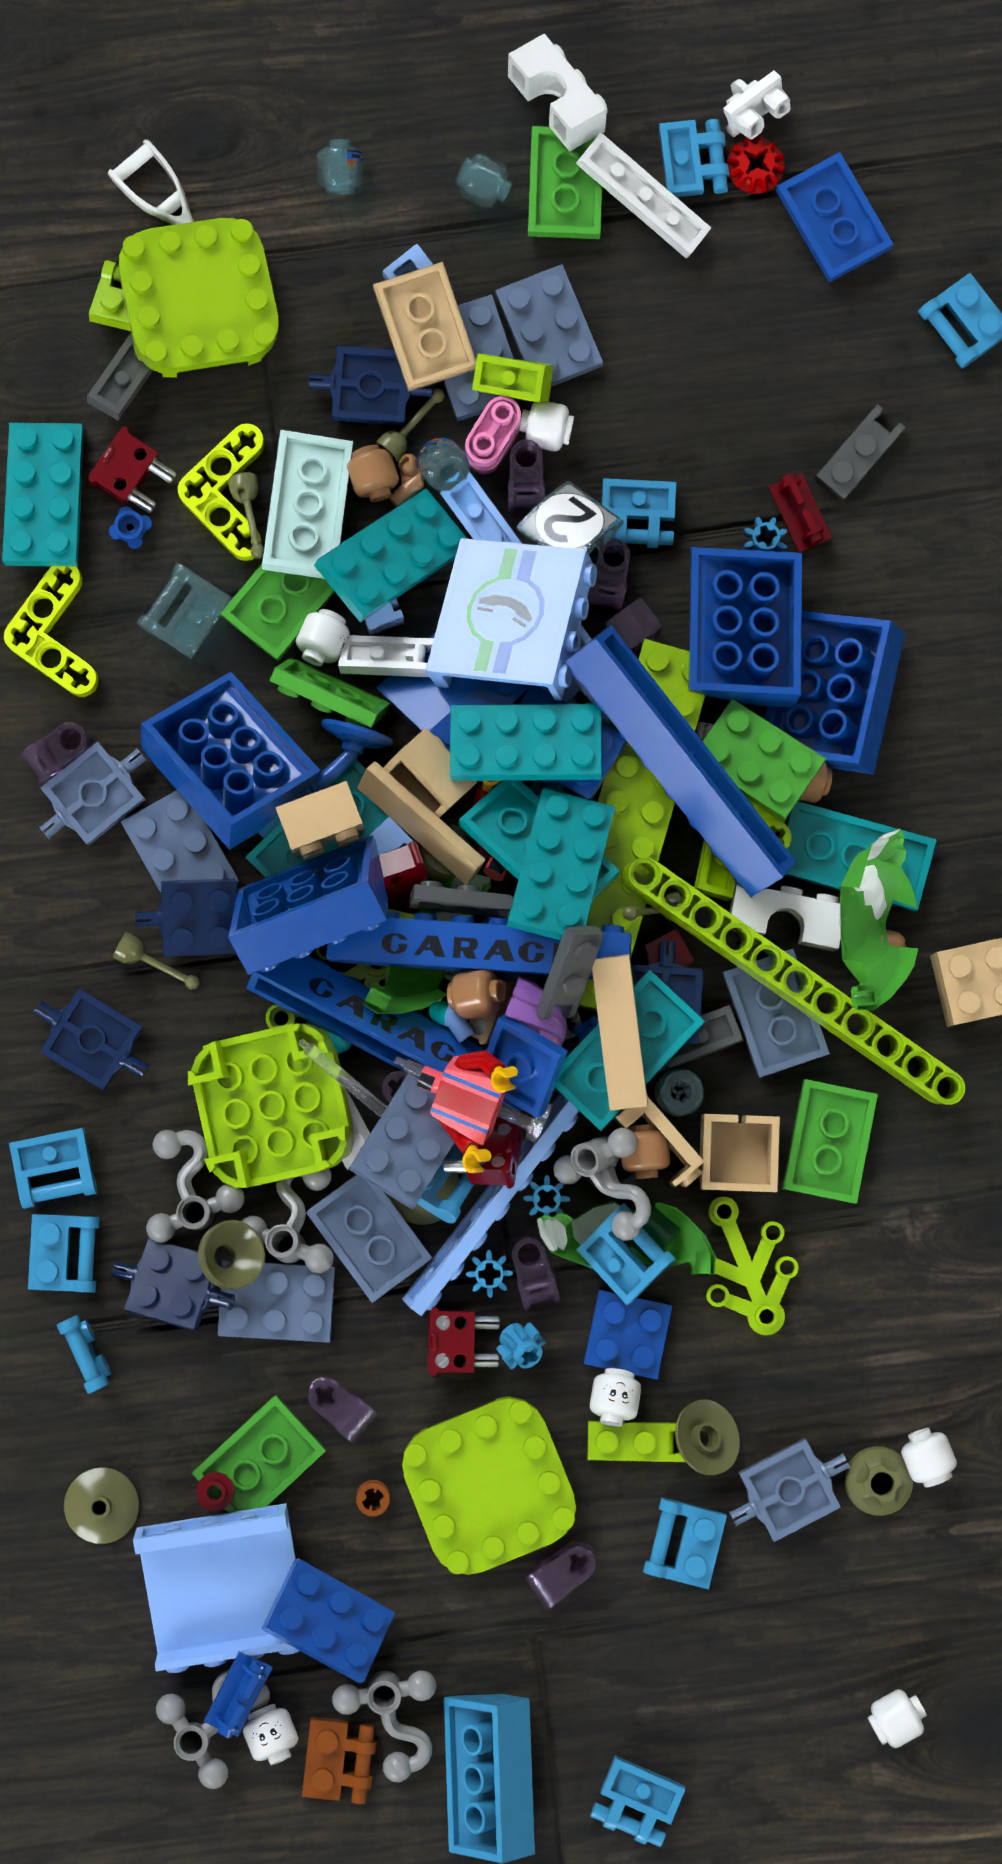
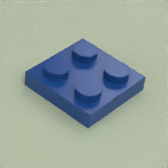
[487,1015,568,1118]
[584,1290,672,1379]

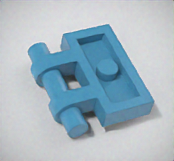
[659,119,730,197]
[600,478,676,548]
[590,1755,686,1847]

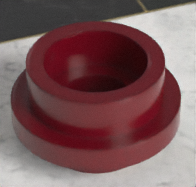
[196,1472,235,1511]

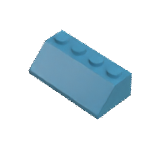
[444,1694,535,1864]

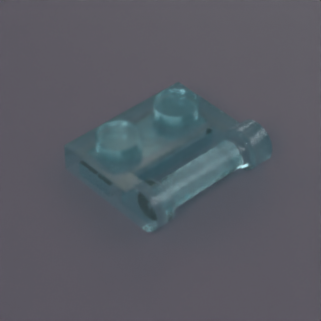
[136,563,232,660]

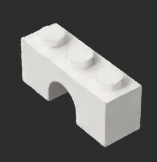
[508,34,608,152]
[729,884,846,952]

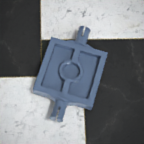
[39,741,146,846]
[729,1438,850,1542]

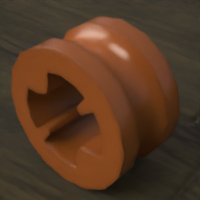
[356,1480,390,1516]

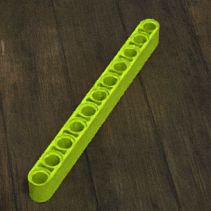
[622,857,965,1105]

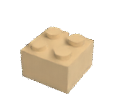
[384,727,477,818]
[275,781,364,860]
[930,938,1002,1027]
[698,1114,780,1192]

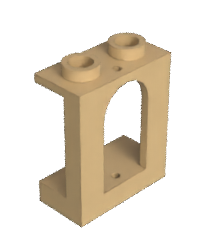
[613,1096,704,1187]

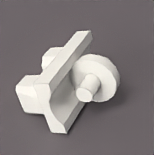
[723,71,791,140]

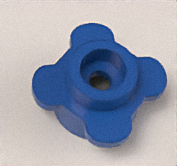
[109,506,152,549]

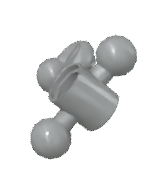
[553,1128,651,1241]
[146,1130,245,1243]
[242,1169,334,1273]
[156,1669,270,1789]
[332,1670,437,1783]

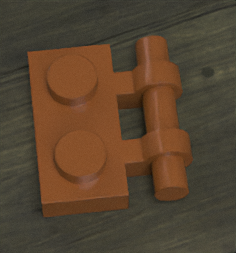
[302,1717,377,1804]

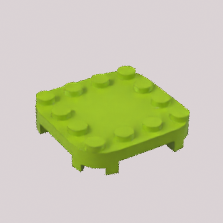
[119,218,278,378]
[188,1023,353,1188]
[402,1396,576,1575]

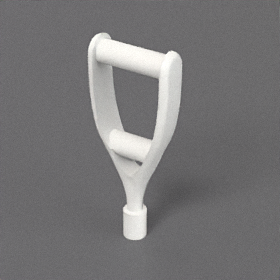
[108,140,194,225]

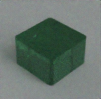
[626,1206,680,1263]

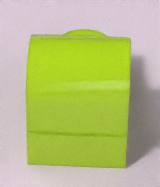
[472,353,555,403]

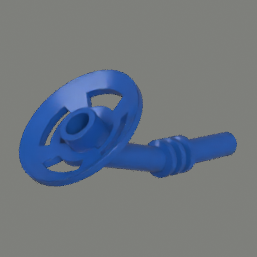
[276,719,393,817]

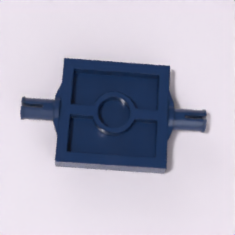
[309,346,433,426]
[135,878,237,957]
[631,940,704,1068]
[33,988,150,1091]
[111,1238,235,1332]

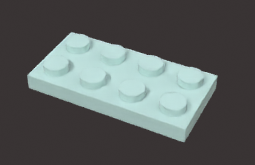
[262,430,353,579]

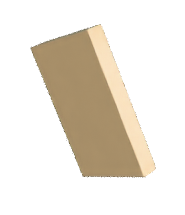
[373,262,476,392]

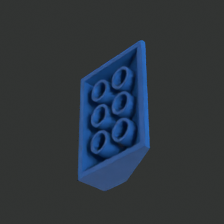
[689,547,802,708]
[765,611,905,775]
[376,632,531,752]
[141,672,321,850]
[228,835,388,975]

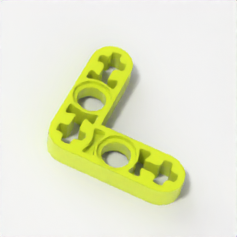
[178,423,265,561]
[4,566,99,697]

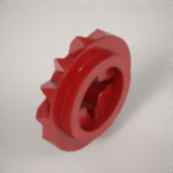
[727,135,785,194]

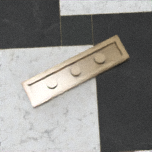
[357,761,485,885]
[592,954,648,1111]

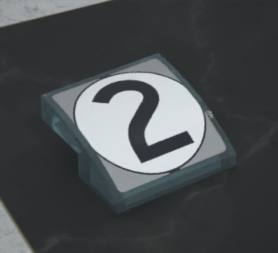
[517,481,624,555]

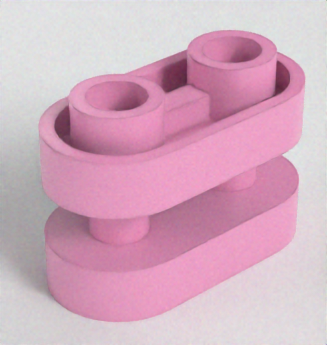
[465,396,521,474]

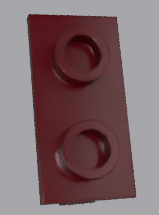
[769,473,832,553]

